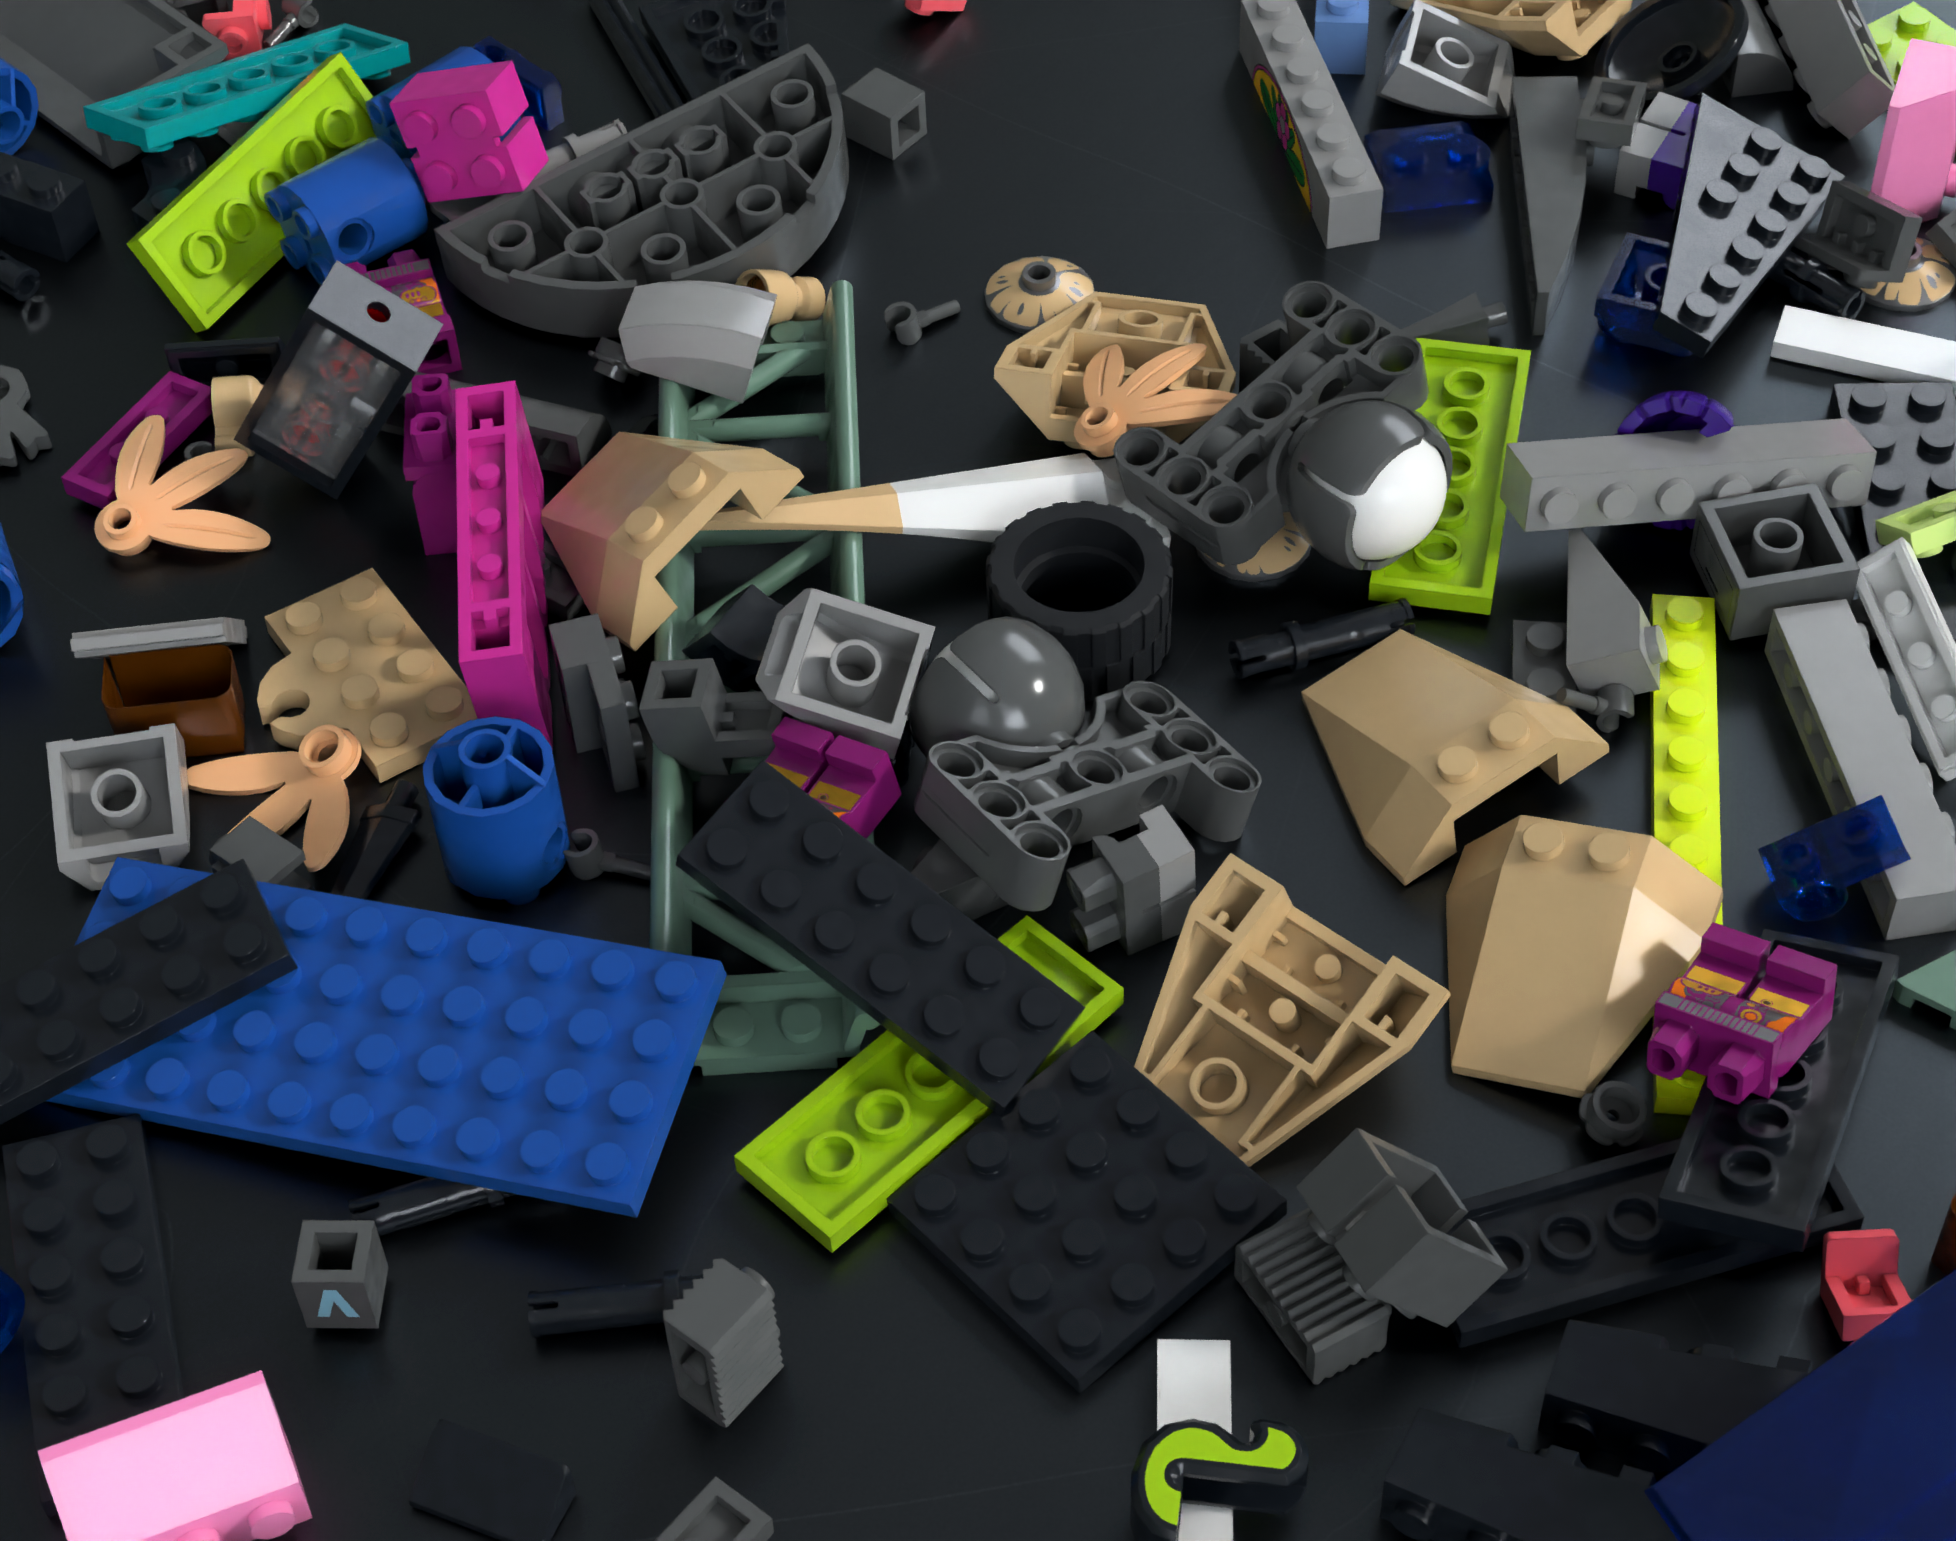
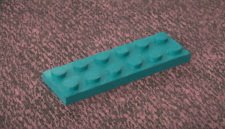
[83,23,411,153]

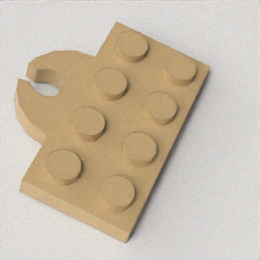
[257,567,477,783]

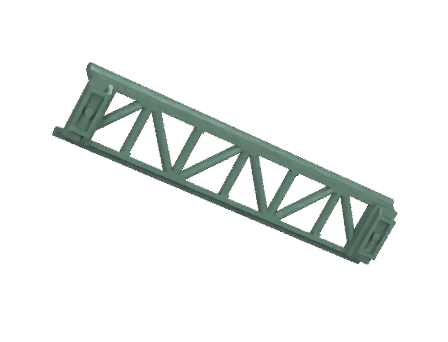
[649,280,880,1076]

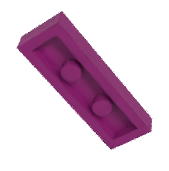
[61,371,212,509]

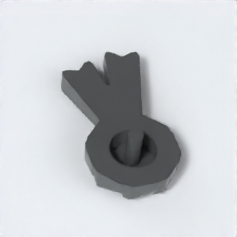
[0,365,52,467]

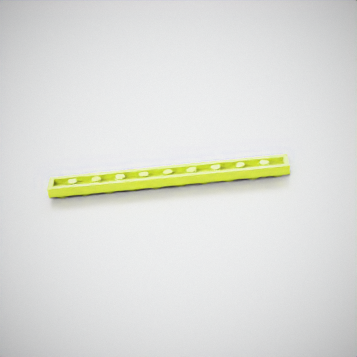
[1650,594,1723,1116]

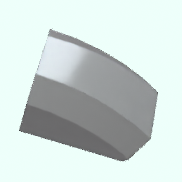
[1375,0,1515,119]
[618,280,777,404]
[755,588,935,760]
[46,723,190,891]

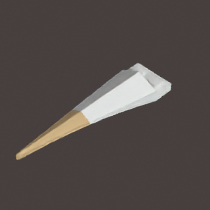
[700,453,1171,547]

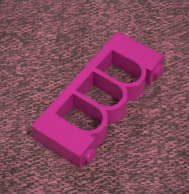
[455,380,553,751]

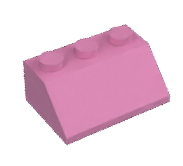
[1870,38,1956,223]
[38,1370,313,1541]

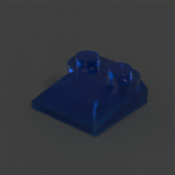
[1364,121,1494,213]
[1594,232,1693,357]

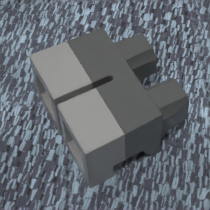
[1066,804,1196,956]

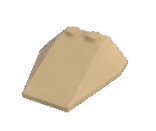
[1390,0,1633,61]
[994,291,1236,450]
[541,432,804,652]
[1301,629,1609,886]
[1446,815,1723,1098]
[1134,853,1451,1167]

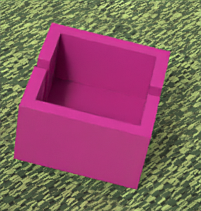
[389,60,549,203]

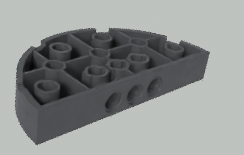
[434,43,849,338]

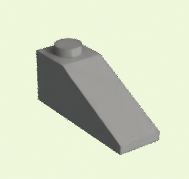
[1566,528,1668,696]

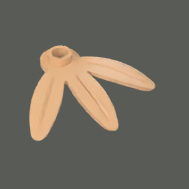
[1074,343,1238,457]
[94,415,271,556]
[187,724,362,872]

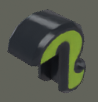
[1130,1419,1309,1541]

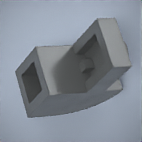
[639,658,793,775]

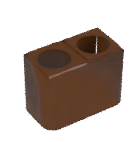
[101,644,246,758]

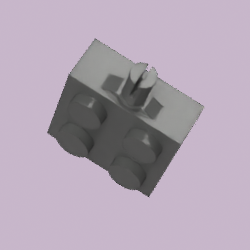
[548,613,647,793]

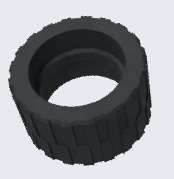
[986,501,1173,702]

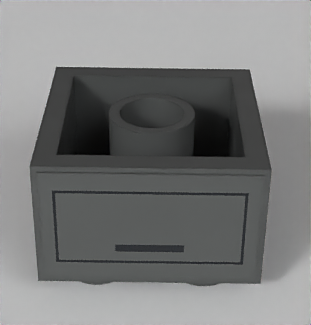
[1689,483,1860,640]

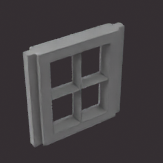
[70,617,248,659]

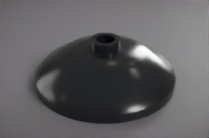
[1595,0,1749,109]

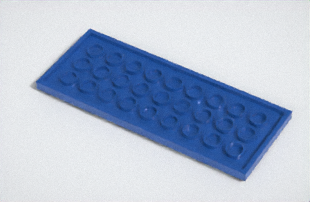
[46,857,727,1218]

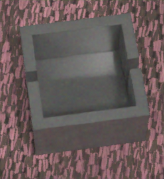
[1296,1128,1508,1328]

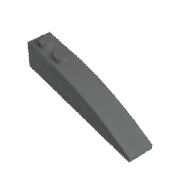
[1508,76,1595,336]

